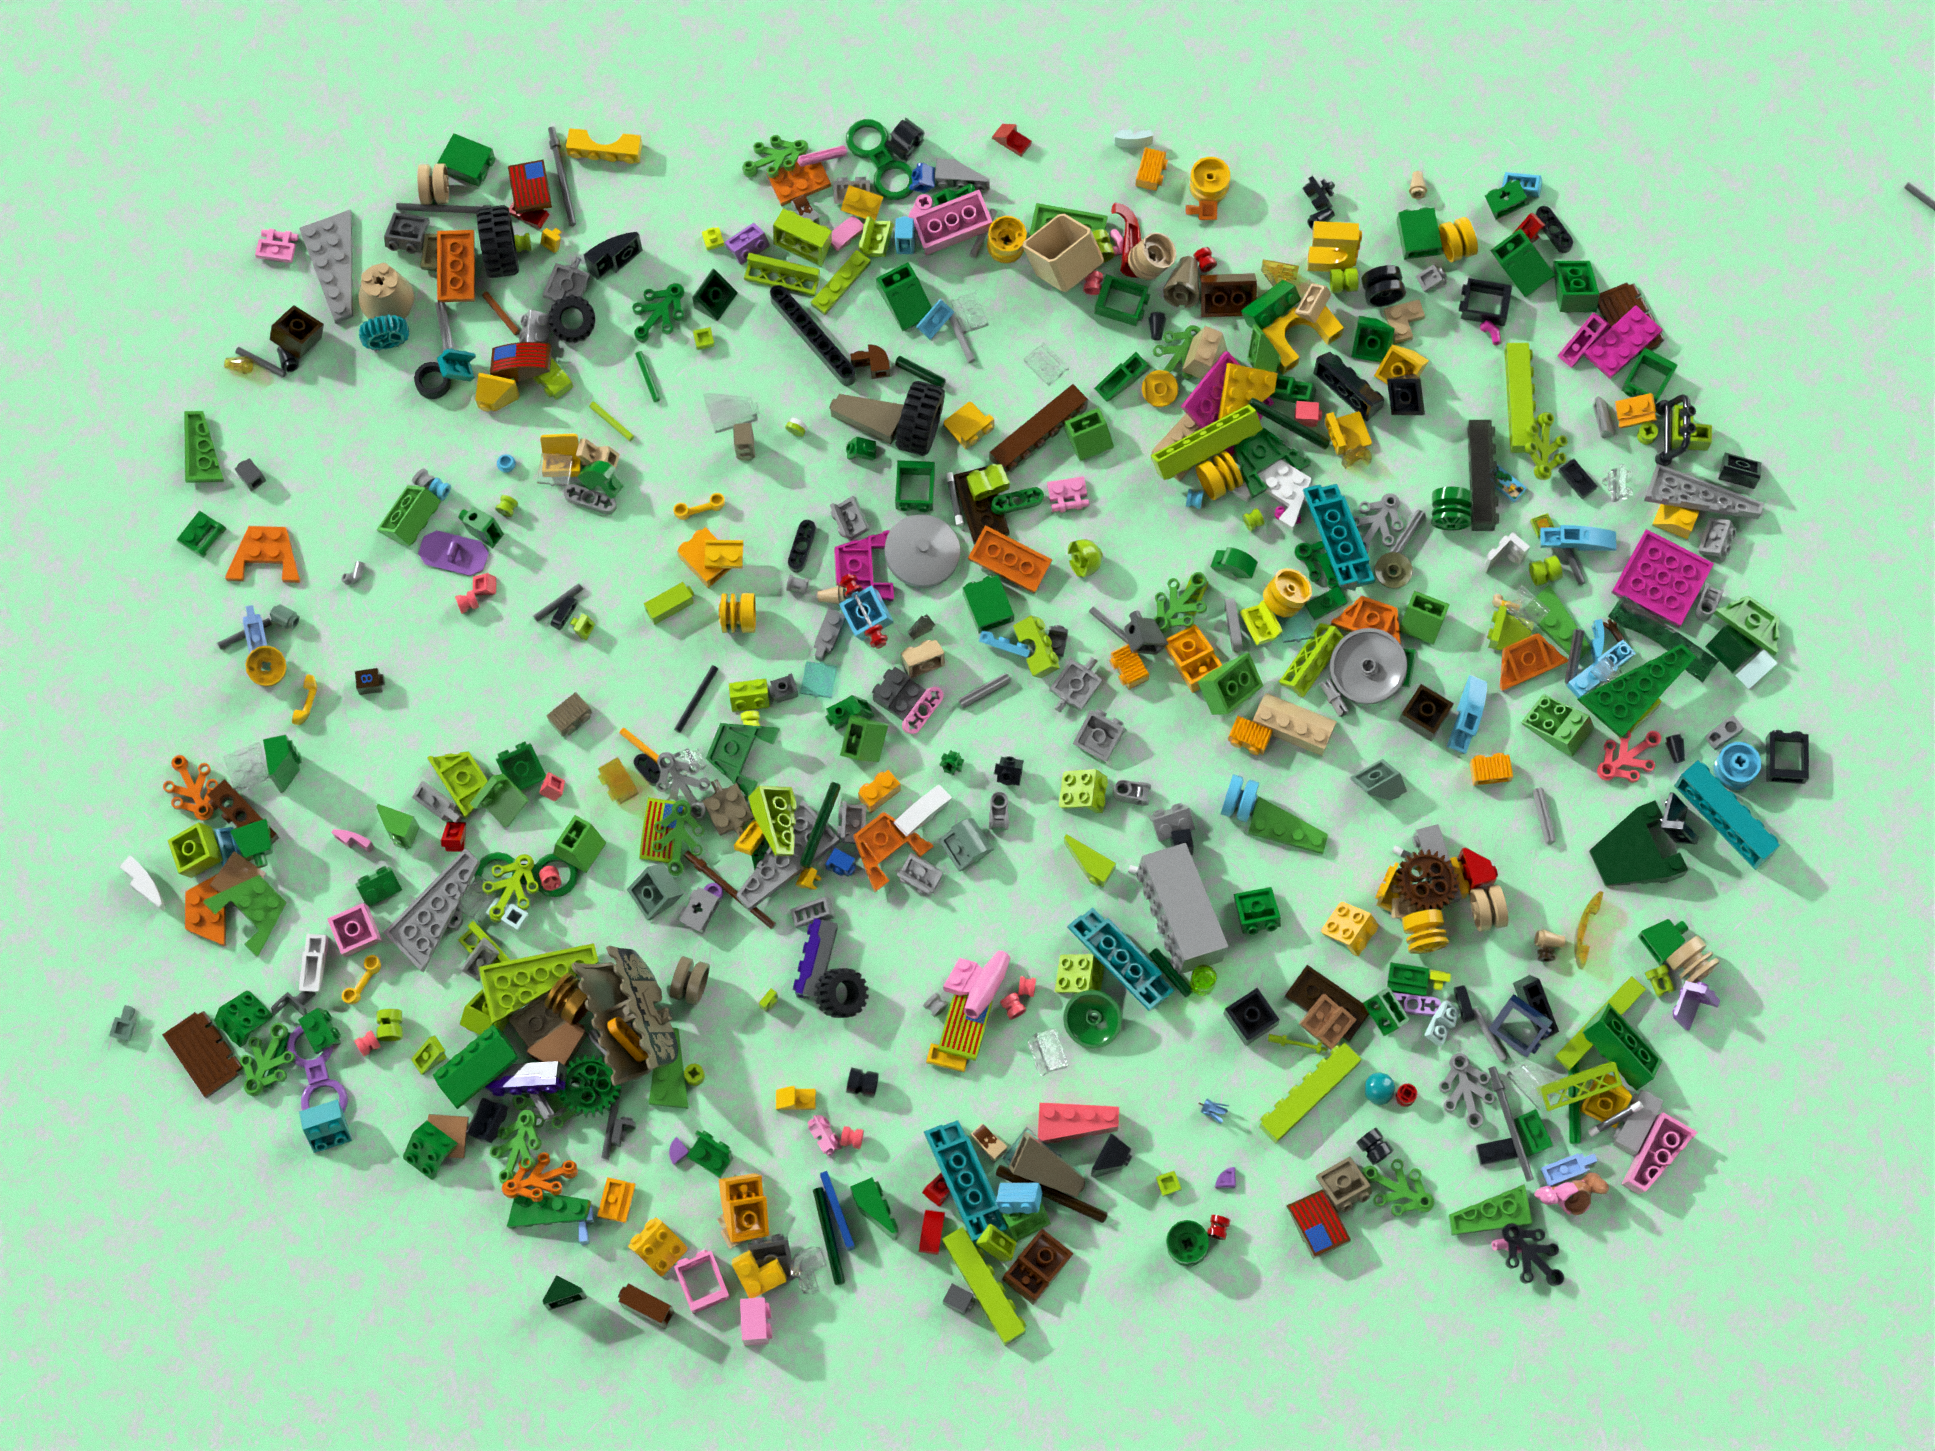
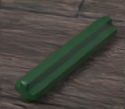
[895,356,946,388]
[1149,948,1193,997]

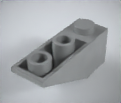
[935,158,990,191]

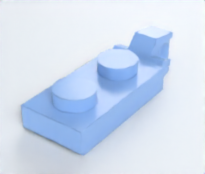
[243,605,267,654]
[1541,1153,1598,1186]

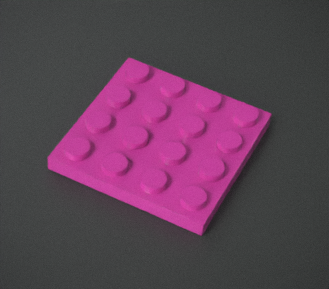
[1181,351,1274,457]
[1611,529,1714,628]

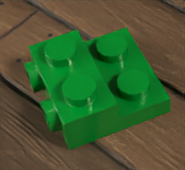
[495,741,546,791]
[1234,887,1281,935]

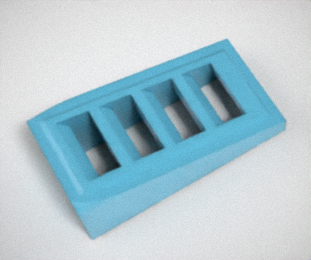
[1502,172,1542,197]

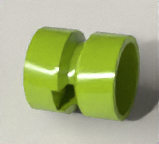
[1092,229,1115,263]
[1329,268,1359,293]
[1529,555,1563,586]
[376,1009,403,1042]

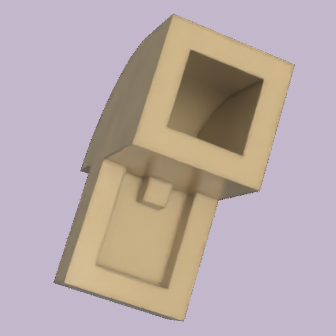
[576,438,620,471]

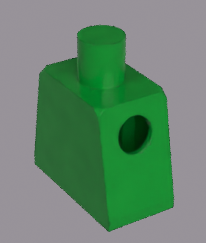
[458,507,504,549]
[230,819,273,868]
[1638,919,1689,966]

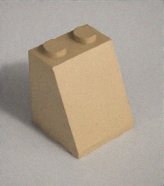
[1182,326,1228,379]

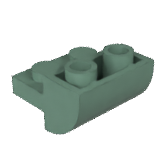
[938,818,994,872]

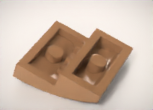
[209,851,266,893]
[1299,994,1356,1050]
[428,1114,469,1158]

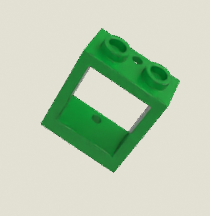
[1094,274,1150,326]
[1621,348,1678,405]
[895,460,935,512]

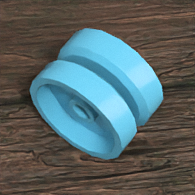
[1714,742,1761,790]
[1221,774,1259,823]

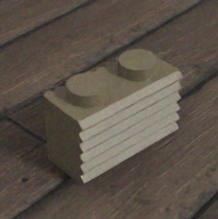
[733,423,755,461]
[546,692,592,737]

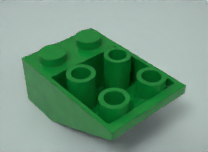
[1490,228,1556,298]
[876,262,932,331]
[850,1177,899,1241]

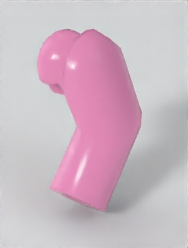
[1110,229,1124,256]
[1492,1238,1522,1254]

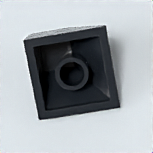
[1091,1134,1132,1178]

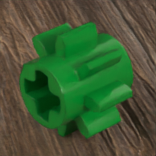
[939,750,965,775]

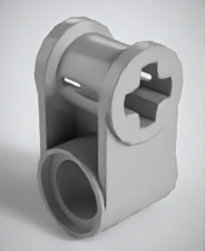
[1695,583,1724,622]
[1113,780,1151,806]
[989,792,1009,830]

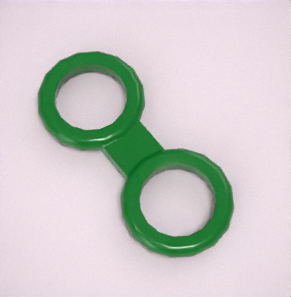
[846,119,913,200]
[474,852,579,898]

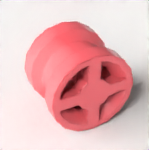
[539,866,561,891]
[1018,976,1036,997]

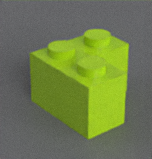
[1672,405,1712,451]

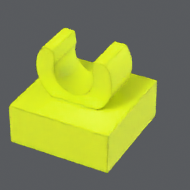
[702,227,724,251]
[1429,969,1451,990]

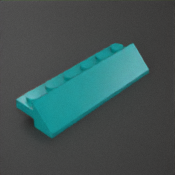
[1302,484,1375,591]
[1067,907,1174,1011]
[924,1120,1007,1242]

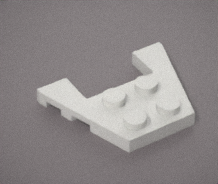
[1233,460,1311,531]

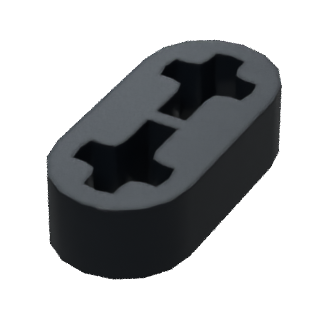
[550,596,578,630]
[634,753,662,786]
[1454,985,1474,1023]

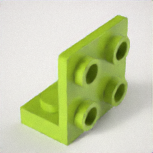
[1055,954,1105,993]

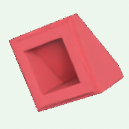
[473,573,496,595]
[540,772,565,801]

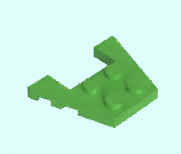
[203,875,287,957]

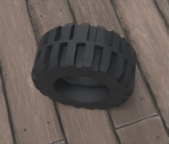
[476,205,519,278]
[895,381,945,456]

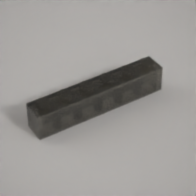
[1467,420,1499,531]

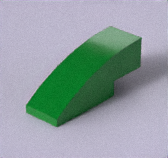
[1094,352,1151,402]
[1270,375,1317,404]

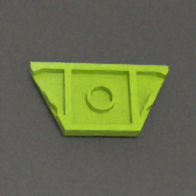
[427,751,488,818]

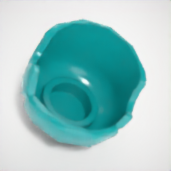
[1365,1072,1395,1105]

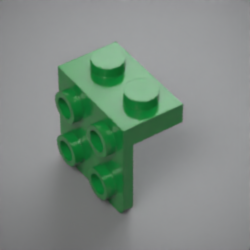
[214,991,273,1048]
[403,1120,458,1180]

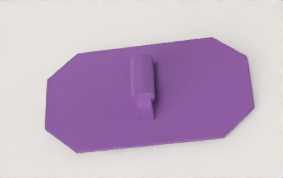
[418,530,489,576]

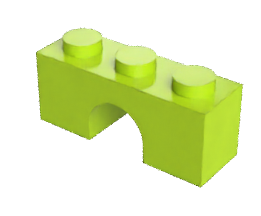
[1013,615,1060,678]

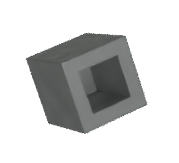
[235,458,266,492]
[943,1283,975,1315]

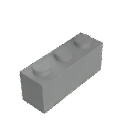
[1612,1090,1664,1156]

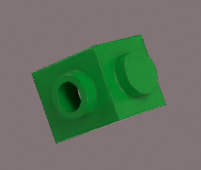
[825,698,855,730]

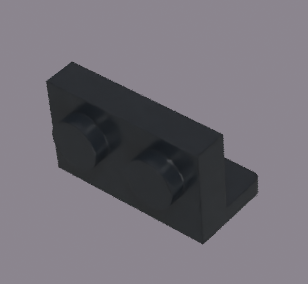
[466,1098,509,1143]

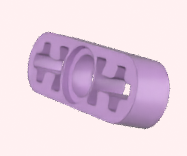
[1393,993,1441,1017]

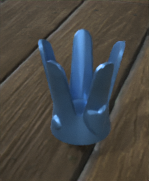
[1198,1098,1229,1124]

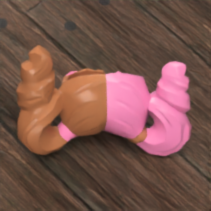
[1534,1173,1609,1215]

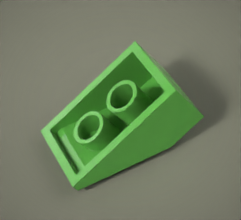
[1197,652,1263,715]

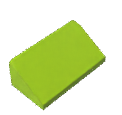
[976,1224,1017,1262]

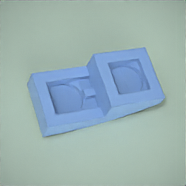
[579,1203,594,1245]

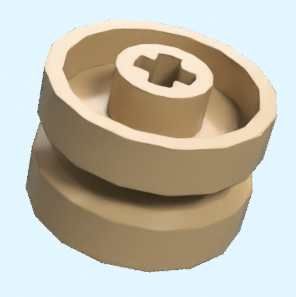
[417,163,449,205]
[1470,884,1508,932]

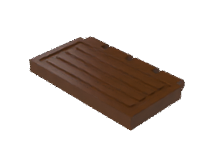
[1597,282,1665,357]
[162,1011,243,1098]

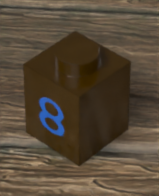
[355,668,385,695]

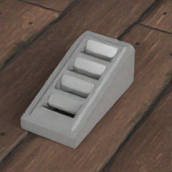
[790,896,835,928]

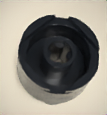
[885,118,925,161]

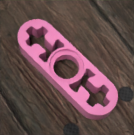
[902,687,943,734]

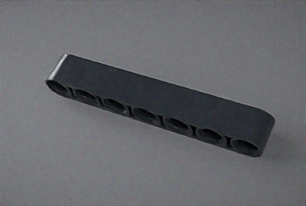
[770,285,856,386]

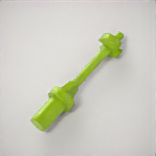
[1268,1034,1327,1054]

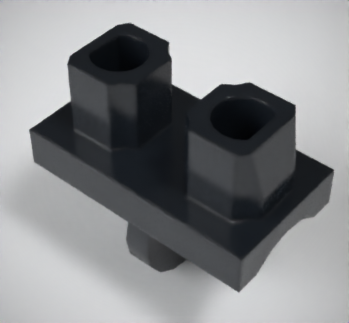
[1302,175,1335,211]

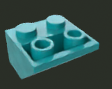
[299,1099,352,1153]

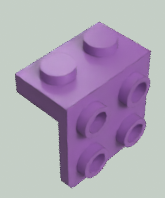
[1673,981,1720,1031]

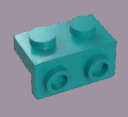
[437,348,476,382]

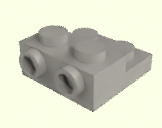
[1073,708,1126,762]

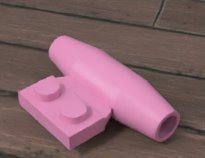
[943,951,1011,1019]

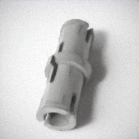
[1320,679,1349,717]

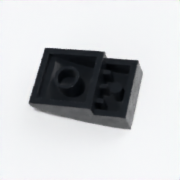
[583,232,643,280]

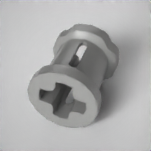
[786,574,809,595]

